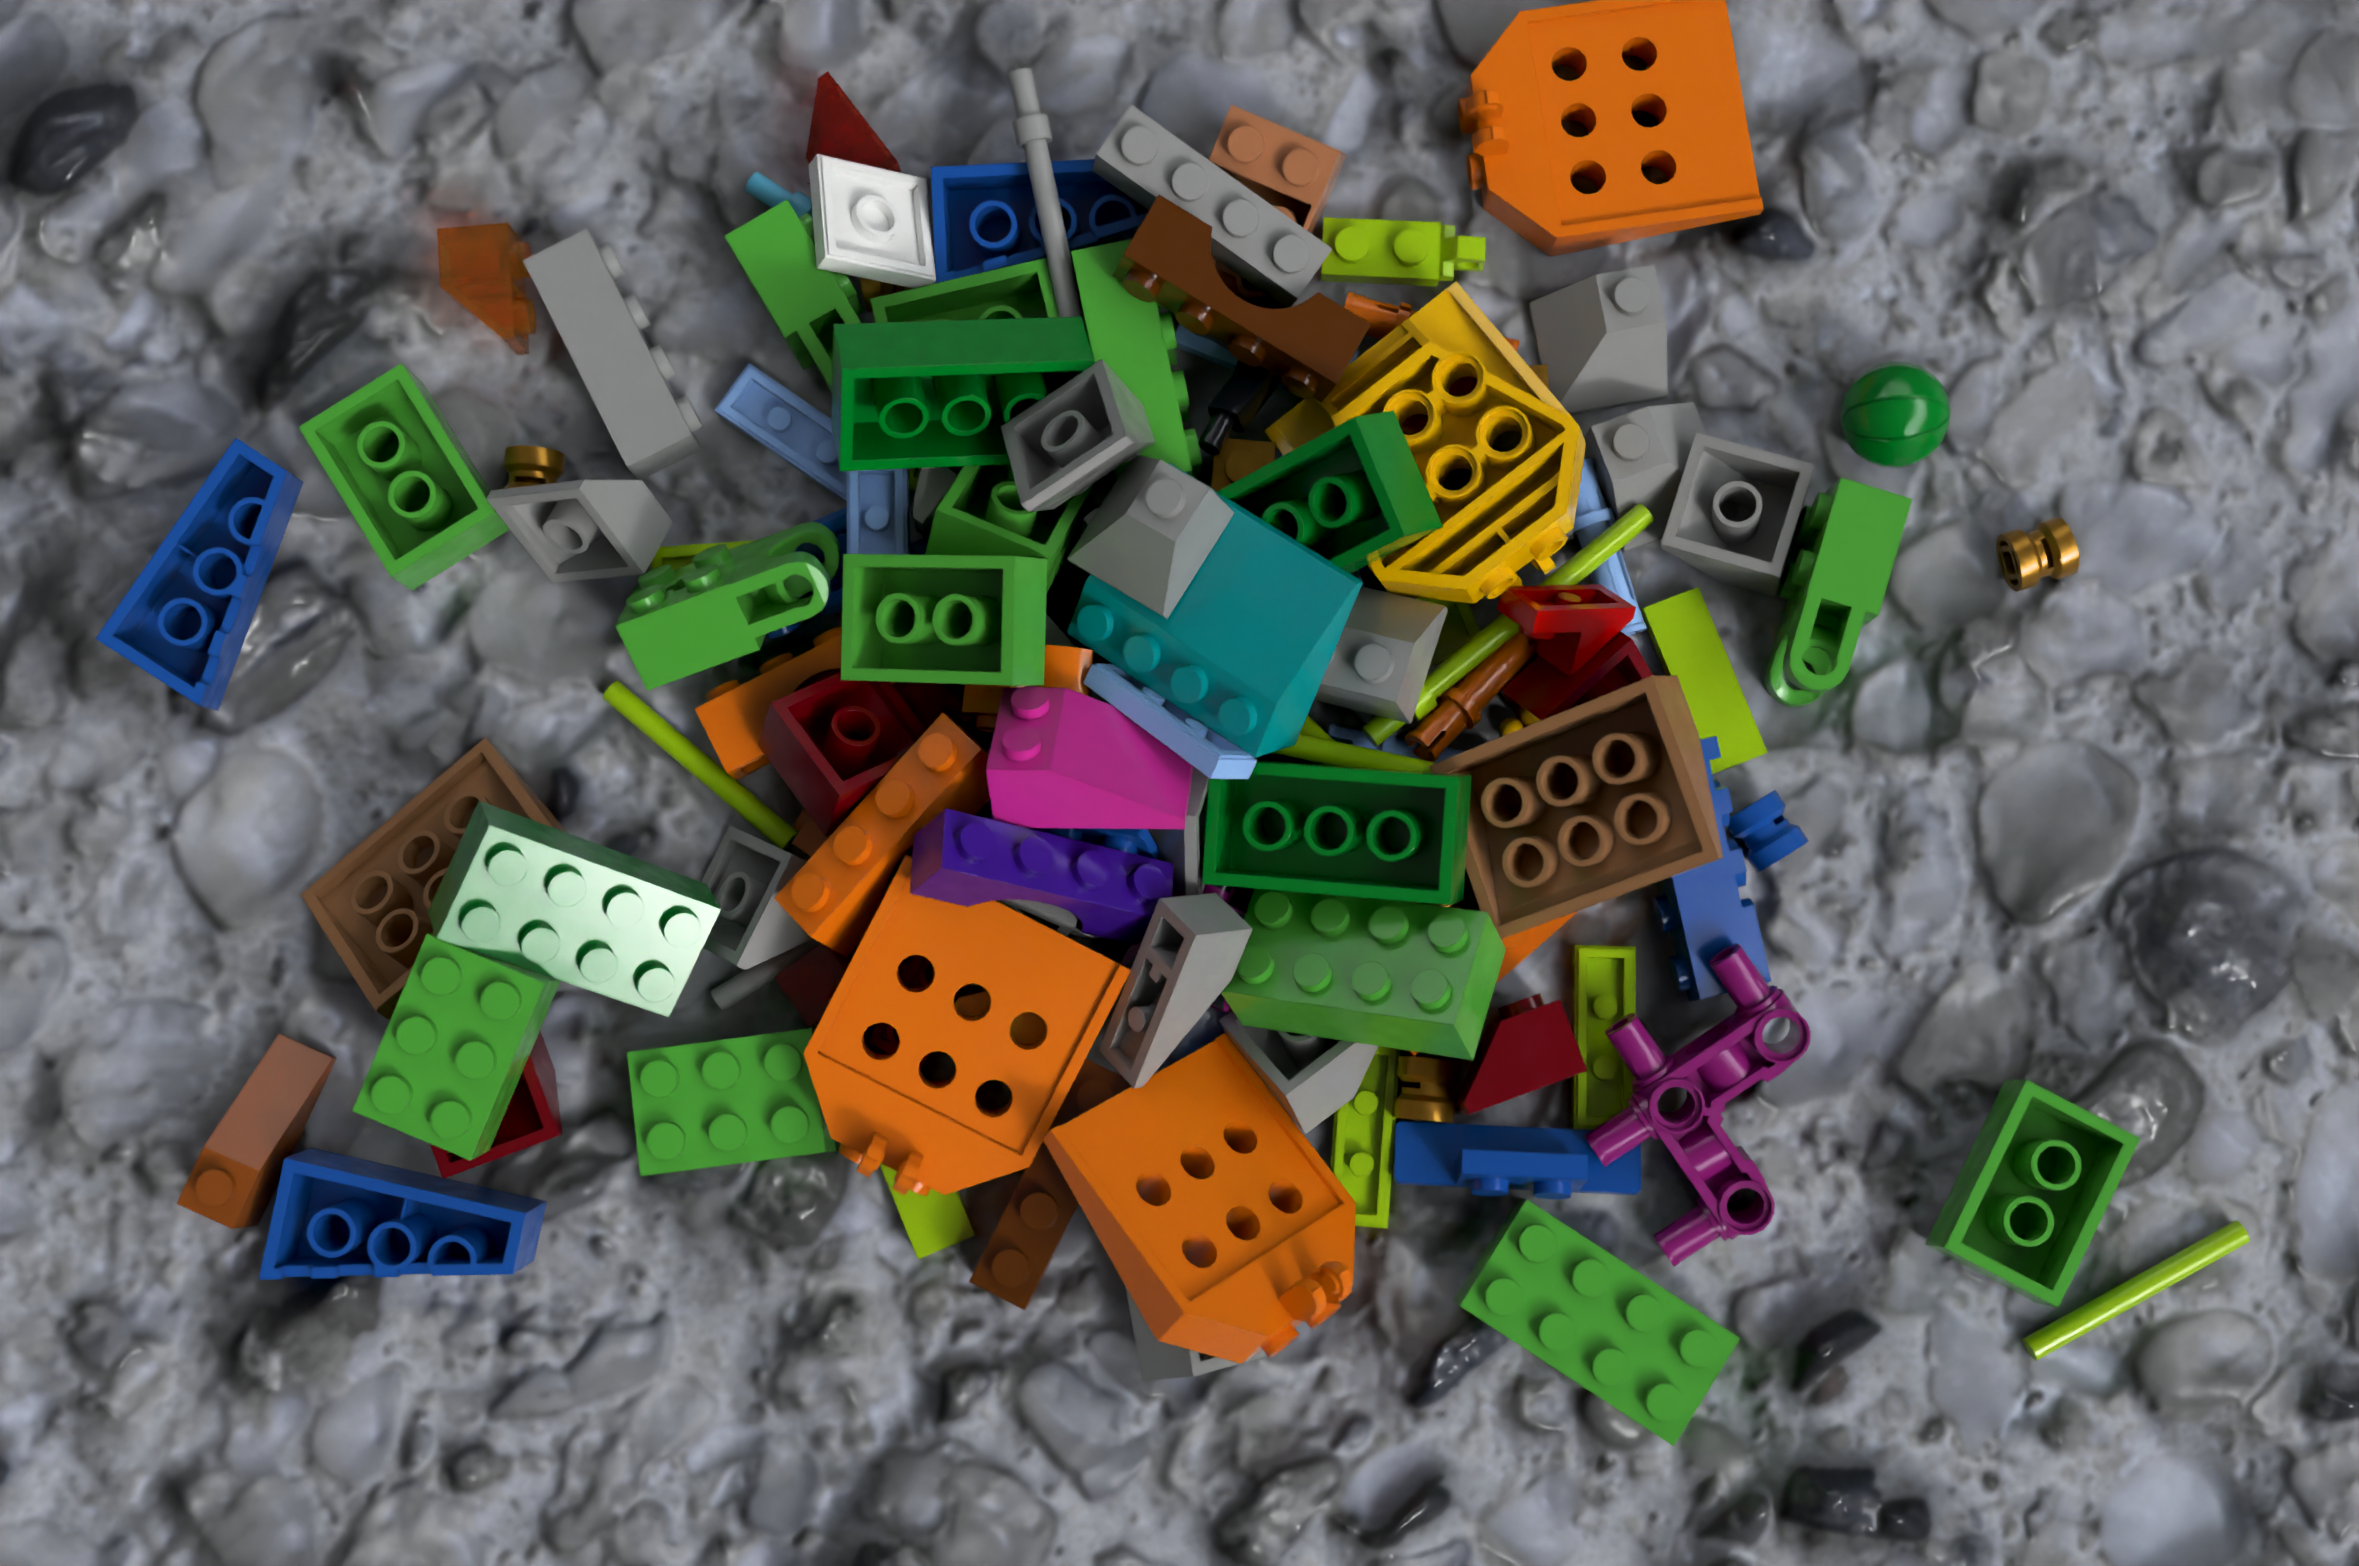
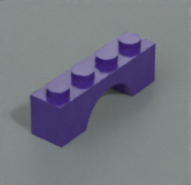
[910,808,1173,945]

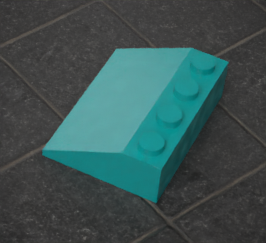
[1067,463,1363,758]

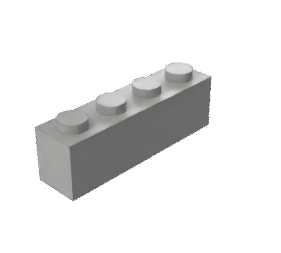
[1092,105,1332,308]
[523,229,703,480]

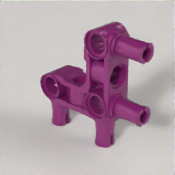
[1584,943,1810,1267]

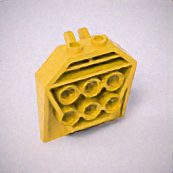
[1264,281,1586,604]

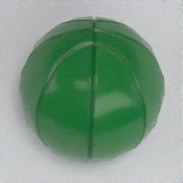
[1840,361,1950,468]

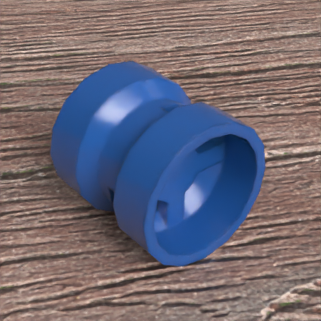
[1727,790,1809,873]

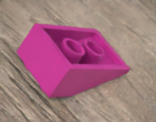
[986,686,1193,829]

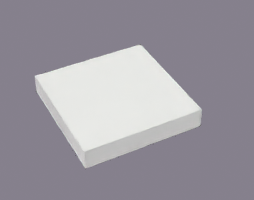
[809,154,936,288]

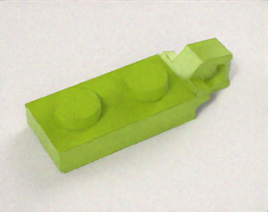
[1320,217,1486,286]

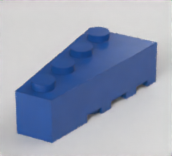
[931,159,1149,283]
[95,437,303,711]
[1652,736,1771,1002]
[258,1148,547,1280]

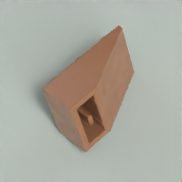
[1209,105,1346,301]

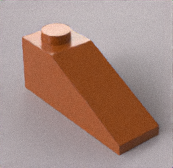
[177,1034,337,1229]

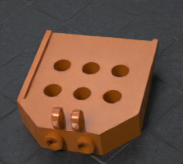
[1457,0,1764,256]
[803,854,1131,1196]
[1043,1033,1356,1364]

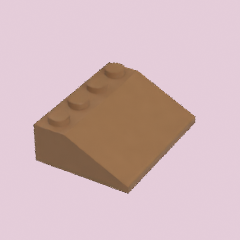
[1430,676,1723,939]
[301,737,568,1021]

